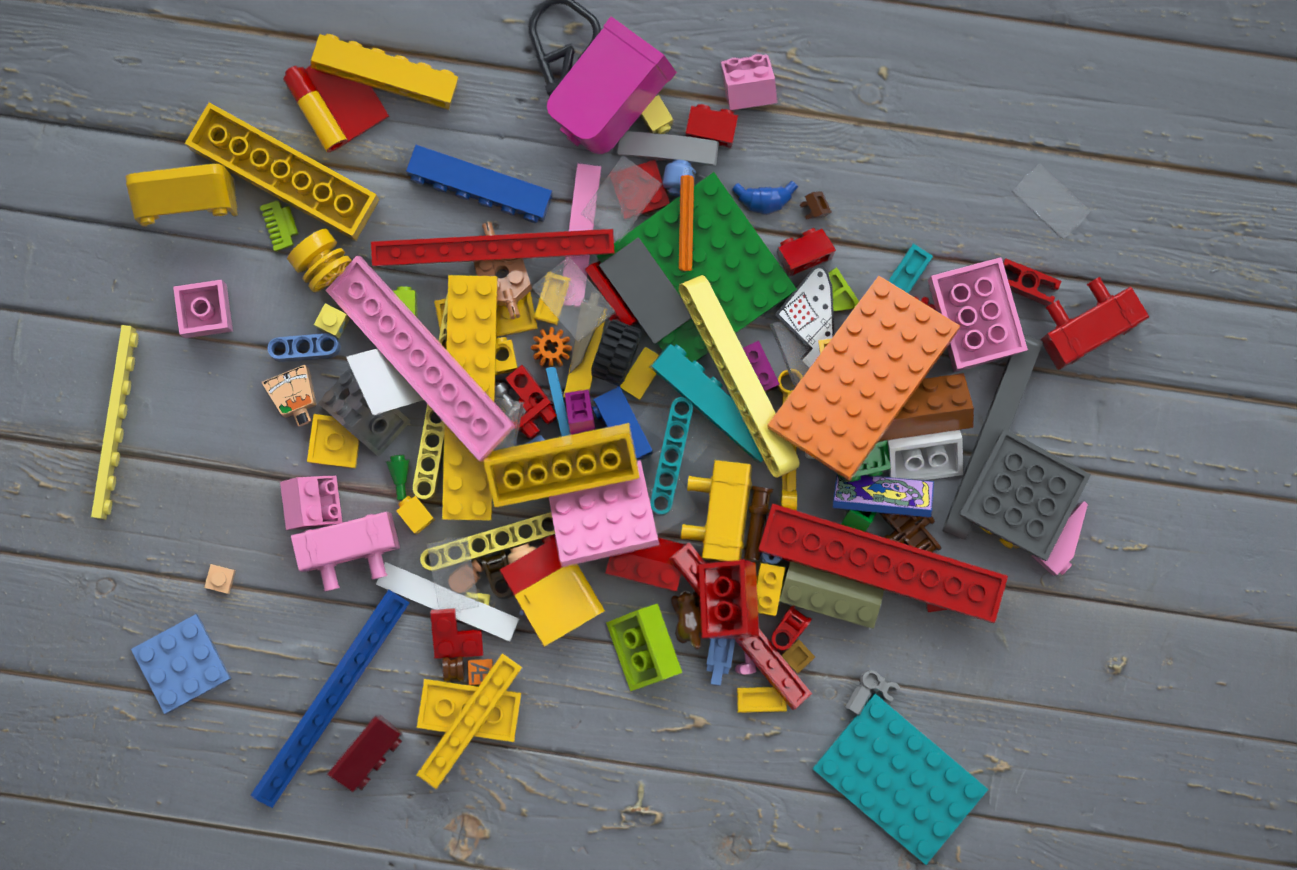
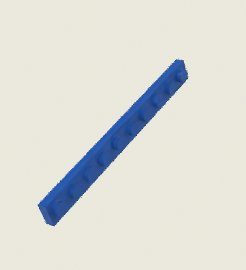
[251,589,410,808]

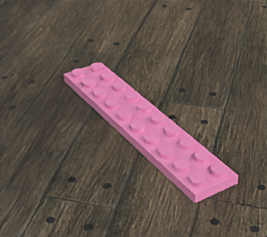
[326,256,515,461]

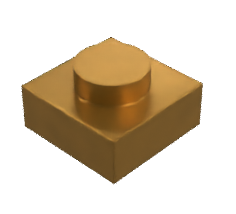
[781,639,815,674]

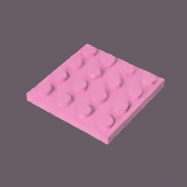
[549,460,659,567]

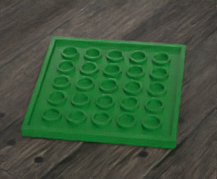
[597,172,797,362]

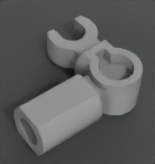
[845,670,900,715]

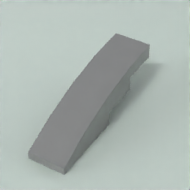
[617,131,719,166]

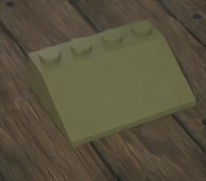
[779,561,884,629]

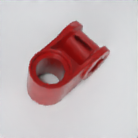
[770,605,812,651]

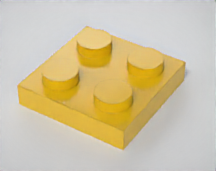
[307,414,360,469]

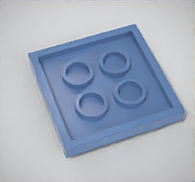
[131,614,231,714]

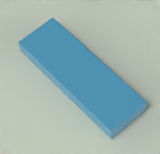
[546,367,571,437]

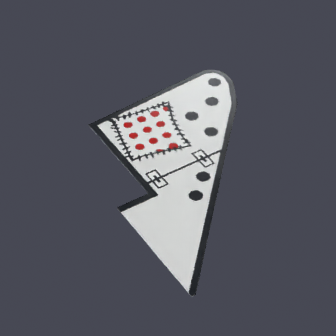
[775,266,835,368]

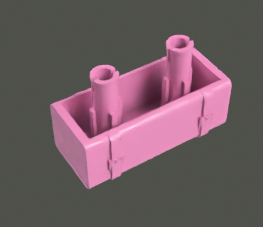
[291,512,400,591]

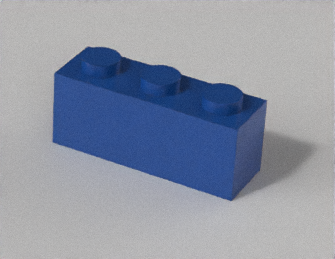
[592,386,653,461]

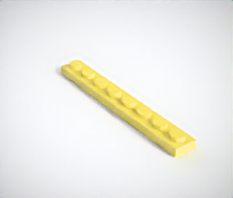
[91,325,139,520]

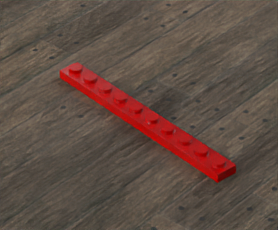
[371,229,614,267]

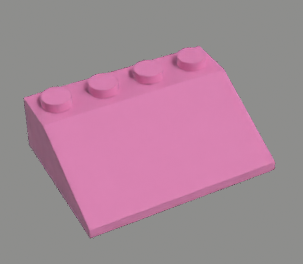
[928,257,1028,372]

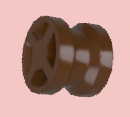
[443,657,464,682]

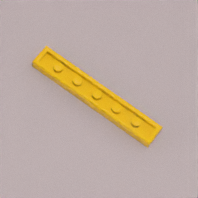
[416,653,523,789]

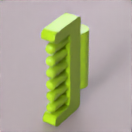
[260,200,299,252]

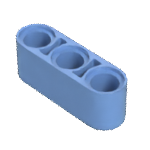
[267,333,341,362]

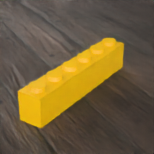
[311,34,458,110]

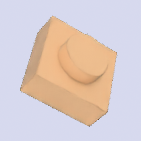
[204,564,236,594]

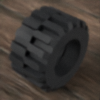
[591,319,641,386]

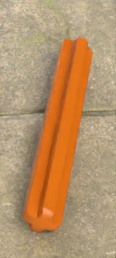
[679,175,694,271]

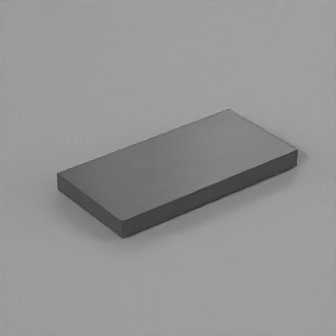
[599,237,692,344]

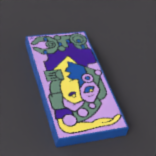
[833,475,934,517]

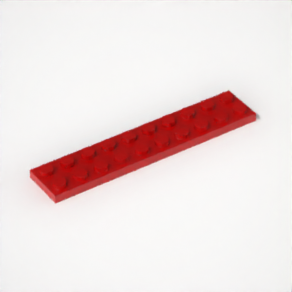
[758,503,1008,624]

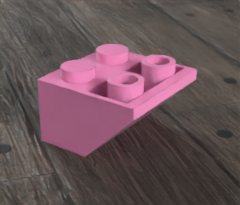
[721,54,777,110]
[280,475,342,530]

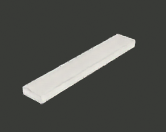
[376,562,520,641]

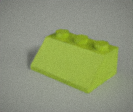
[606,603,683,691]

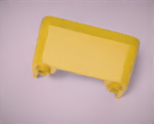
[126,164,238,227]

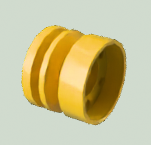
[287,228,352,292]

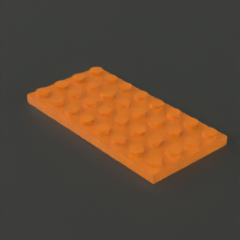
[768,276,960,481]

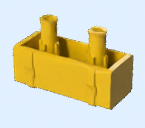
[681,460,753,562]

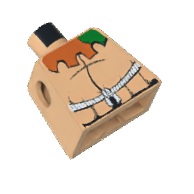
[262,365,317,427]

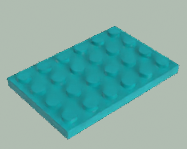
[812,693,988,865]

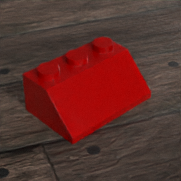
[605,537,685,592]
[699,559,759,639]

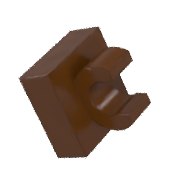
[800,191,832,219]

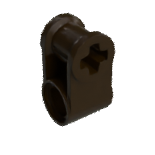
[481,550,513,599]

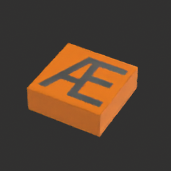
[468,659,493,685]

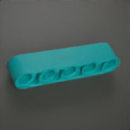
[650,397,693,516]

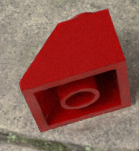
[777,228,836,277]

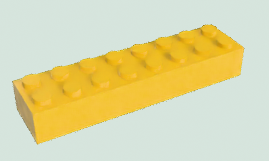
[185,102,379,241]

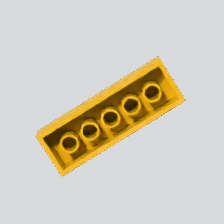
[484,423,640,507]

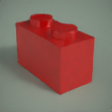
[685,104,738,148]

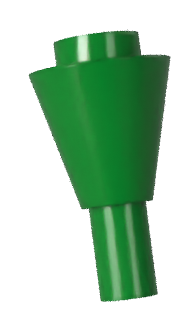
[386,455,410,500]

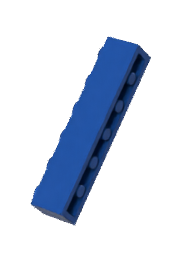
[406,145,553,223]

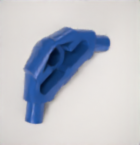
[732,181,798,215]

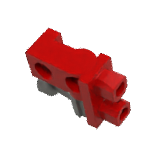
[495,365,557,439]

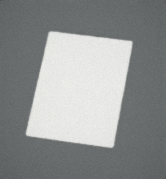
[346,349,424,415]

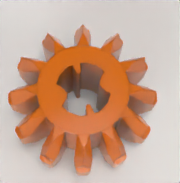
[531,327,572,368]

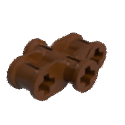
[879,513,942,553]

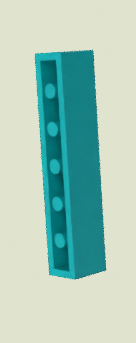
[649,344,764,463]

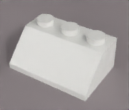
[887,430,963,481]

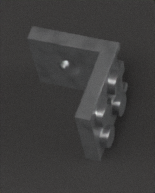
[318,367,411,457]

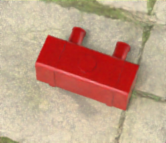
[1040,277,1149,370]

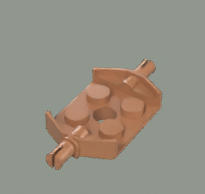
[473,222,532,319]

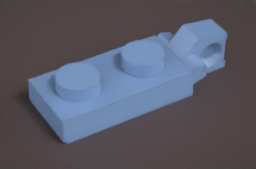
[706,639,735,686]

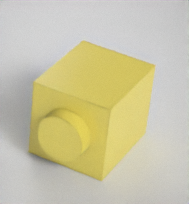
[640,95,673,134]
[314,303,350,339]

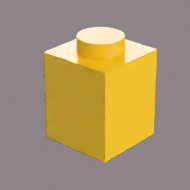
[396,496,435,535]

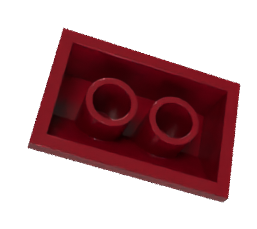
[327,715,403,792]

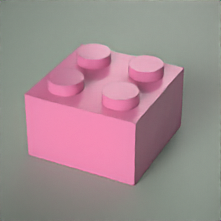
[173,280,233,338]

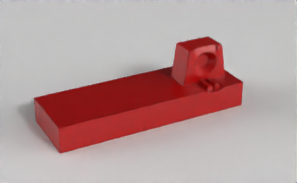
[585,261,639,326]

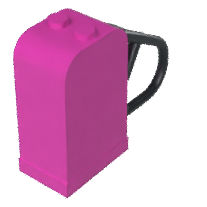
[528,0,677,154]

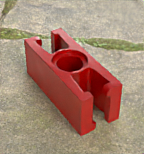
[1003,258,1062,306]

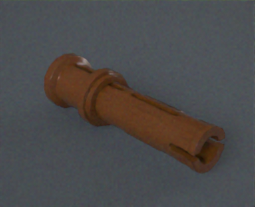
[744,486,774,561]

